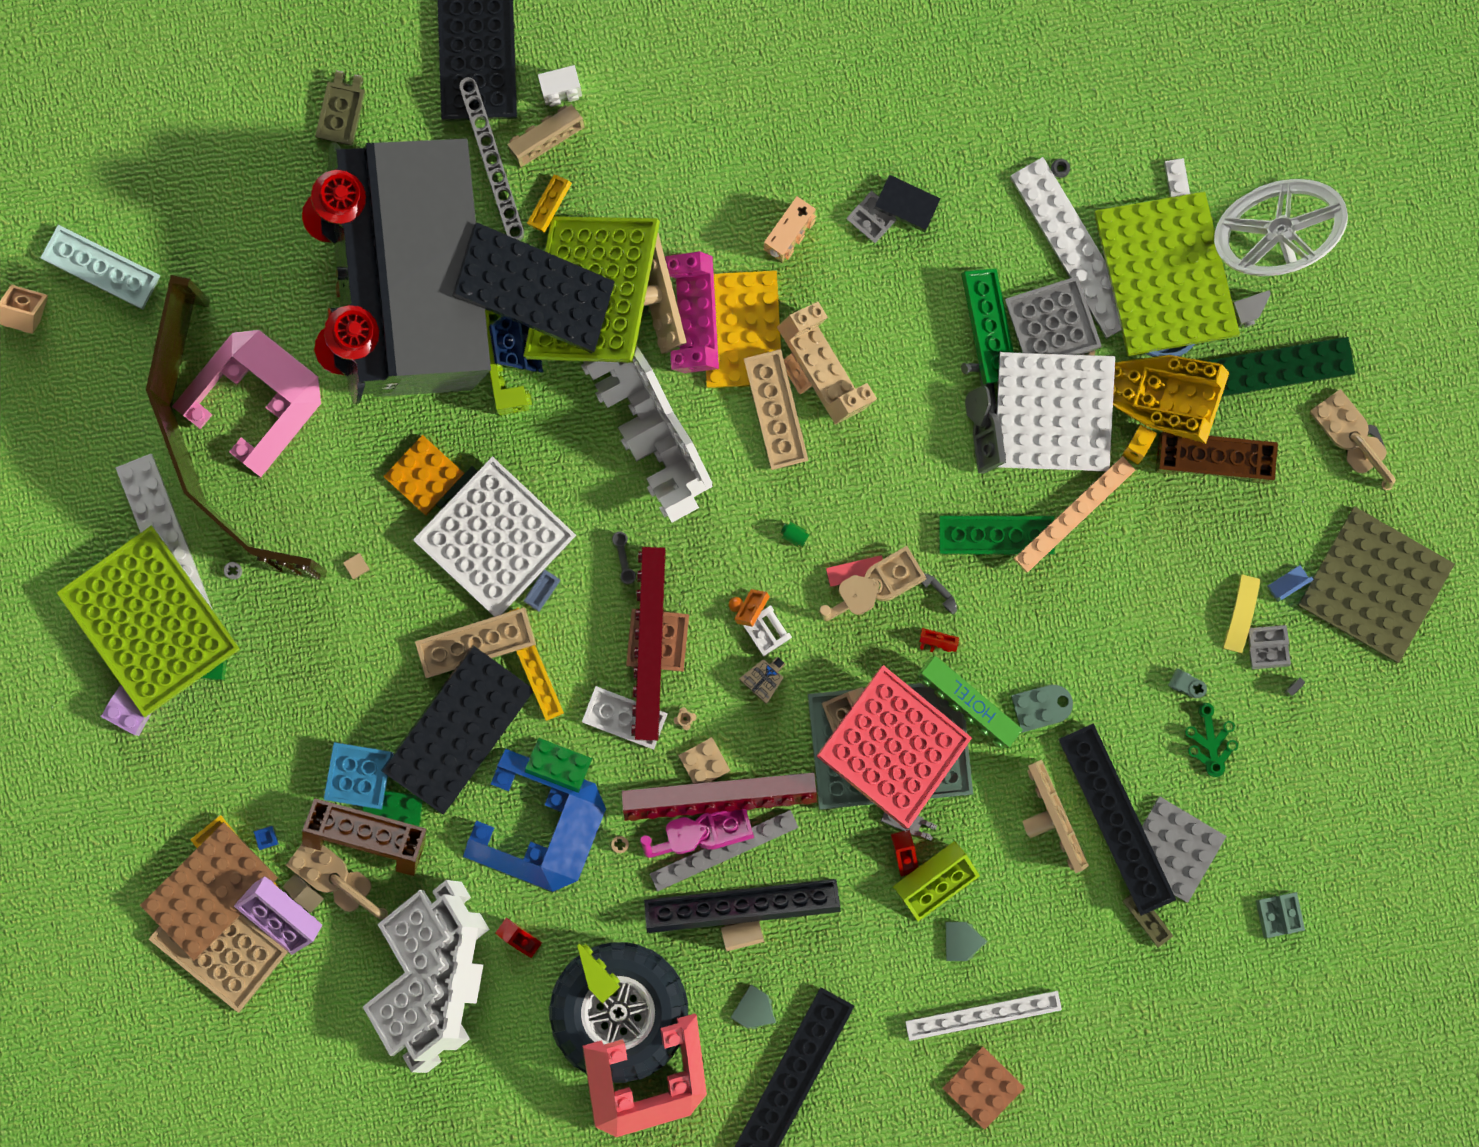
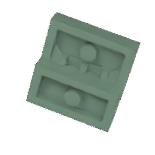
[1256,892,1305,938]

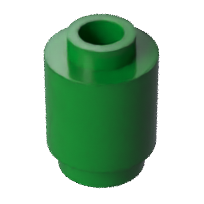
[780,522,810,548]

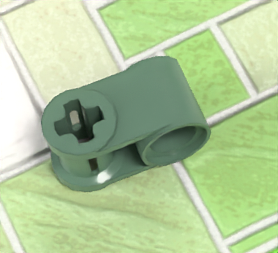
[1168,668,1207,698]

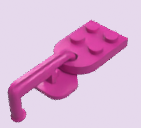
[640,809,754,858]

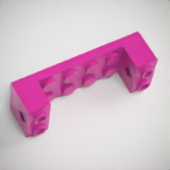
[665,251,719,373]

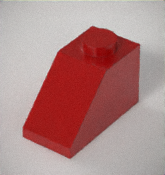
[891,830,918,877]
[495,917,542,958]

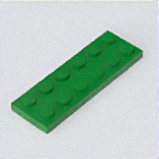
[961,268,1014,384]
[939,516,1055,555]

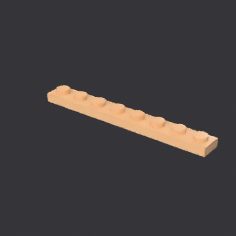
[1013,456,1135,573]

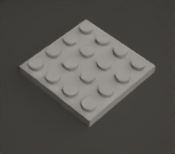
[1005,276,1102,355]
[1142,797,1227,903]

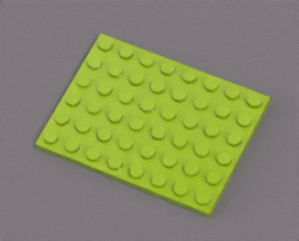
[1094,192,1240,356]
[524,217,660,363]
[57,525,240,718]

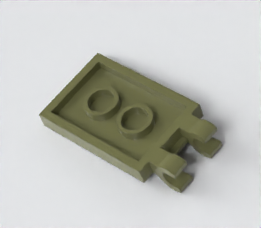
[315,70,365,146]

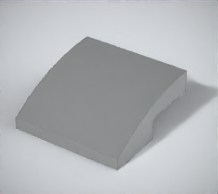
[847,190,897,243]
[1248,625,1291,669]

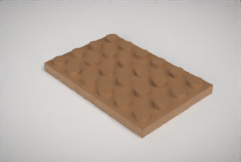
[140,823,278,961]

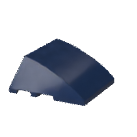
[489,316,543,373]

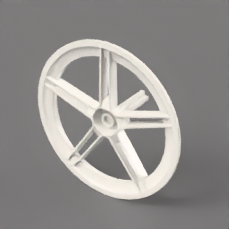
[1214,179,1348,276]

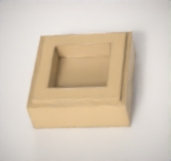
[344,553,370,580]

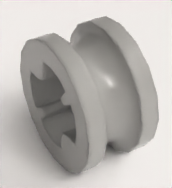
[224,562,243,580]

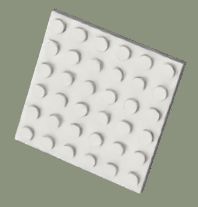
[997,352,1115,471]
[413,456,576,617]

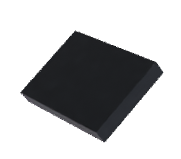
[874,174,941,232]

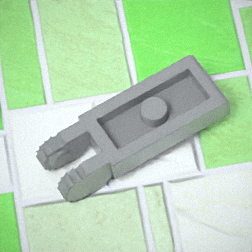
[881,812,937,841]

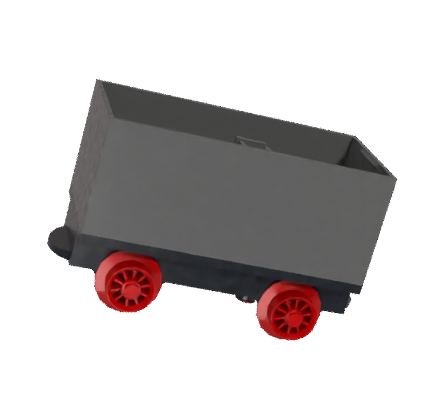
[301,139,491,404]

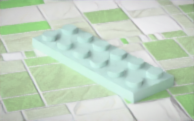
[41,225,160,310]

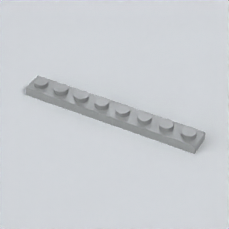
[650,810,799,891]

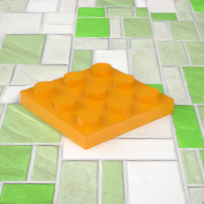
[383,435,465,515]

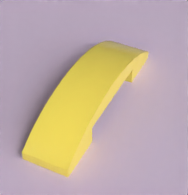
[1223,574,1260,653]

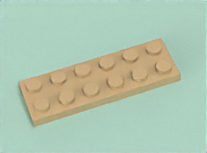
[744,349,809,470]
[415,608,536,678]

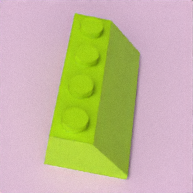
[893,841,980,922]

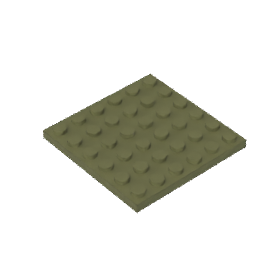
[1297,506,1455,663]

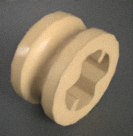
[611,836,629,853]

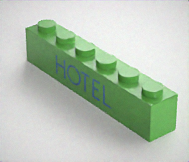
[917,656,1023,749]

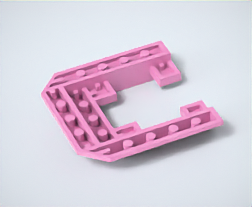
[172,330,321,477]

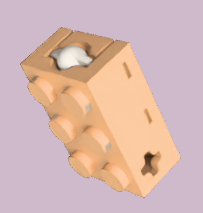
[764,196,816,262]

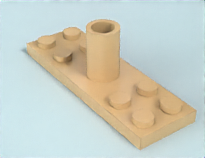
[644,233,687,354]
[1023,760,1089,873]

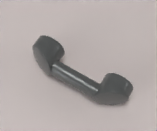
[612,531,636,585]
[921,573,957,615]

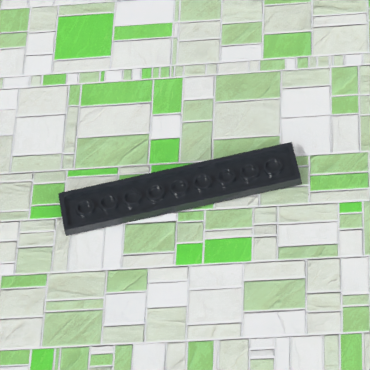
[1058,723,1176,916]
[644,879,841,933]
[734,987,855,1147]

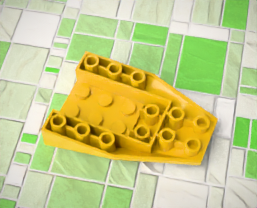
[1113,355,1229,444]

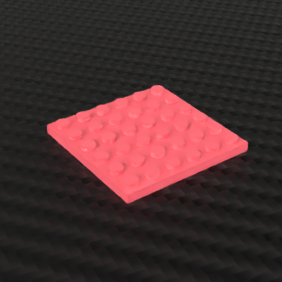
[816,665,972,829]

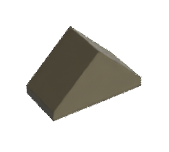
[283,873,324,913]

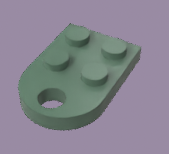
[1011,685,1073,733]

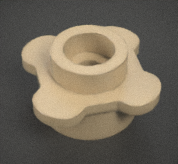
[674,707,696,730]

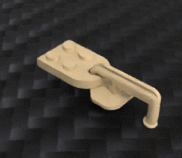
[1310,389,1396,490]
[820,546,927,621]
[286,844,388,919]

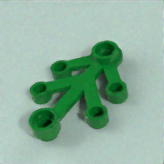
[1185,703,1238,777]

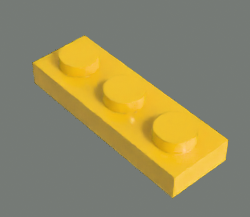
[527,174,572,233]

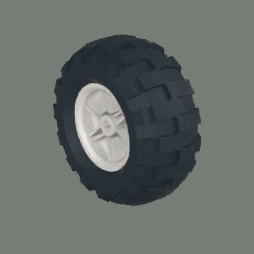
[549,942,688,1083]

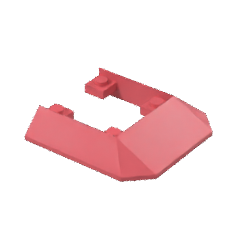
[583,1013,707,1137]

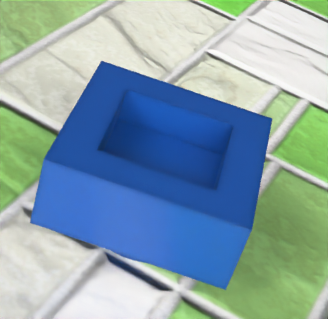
[254,826,279,850]

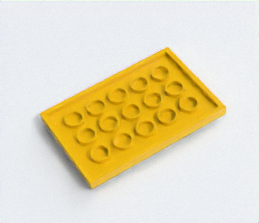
[706,271,781,388]

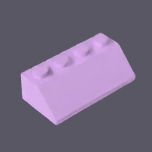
[234,876,322,955]

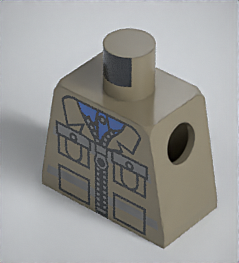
[739,657,785,704]

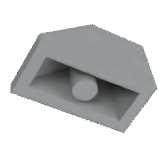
[1233,290,1271,328]

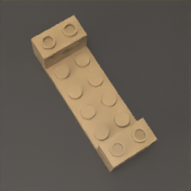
[777,302,877,425]

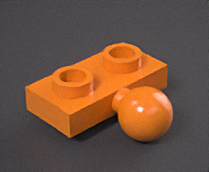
[728,589,770,627]

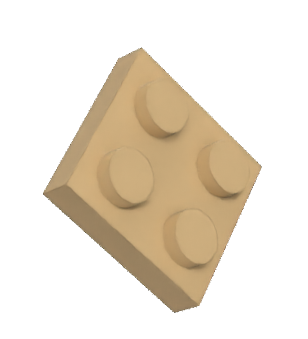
[678,737,731,784]

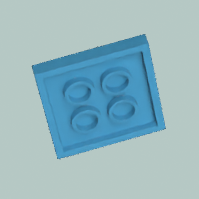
[324,742,392,809]

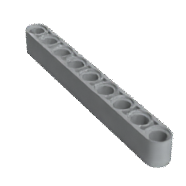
[460,77,524,241]

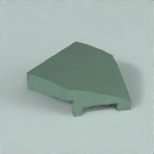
[946,922,988,961]
[731,985,776,1029]

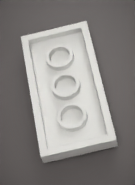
[582,686,667,750]

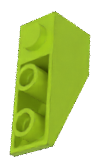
[577,943,621,1004]

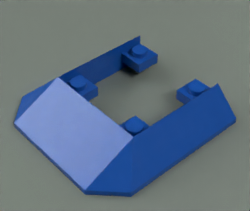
[463,749,606,892]

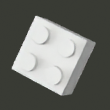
[538,65,582,107]

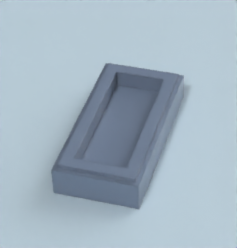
[523,569,561,612]

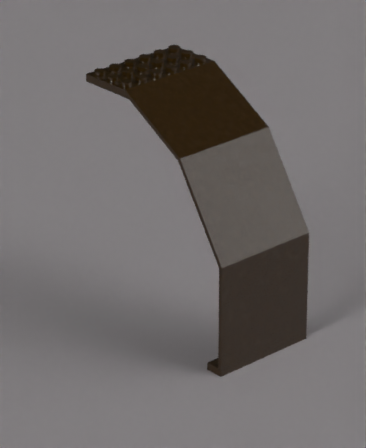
[146,275,327,580]

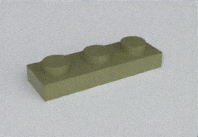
[1122,894,1173,948]

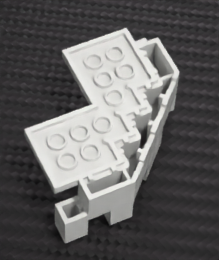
[581,345,713,522]
[363,880,490,1073]

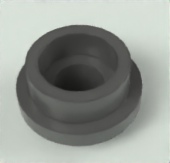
[1051,159,1070,178]

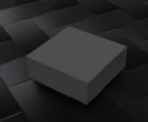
[1284,678,1305,697]

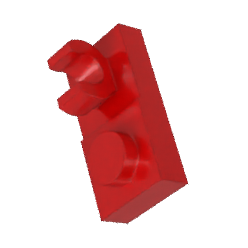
[919,628,959,652]

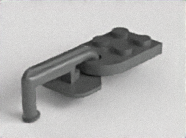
[961,363,1006,474]

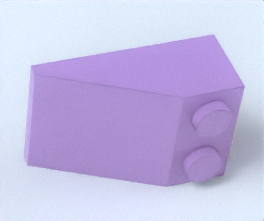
[101,685,152,736]

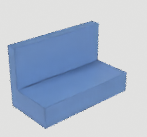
[1267,565,1314,602]

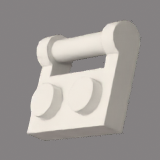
[743,606,792,656]

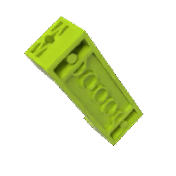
[485,309,532,415]

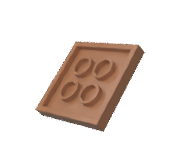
[626,609,689,672]
[942,1046,1025,1130]

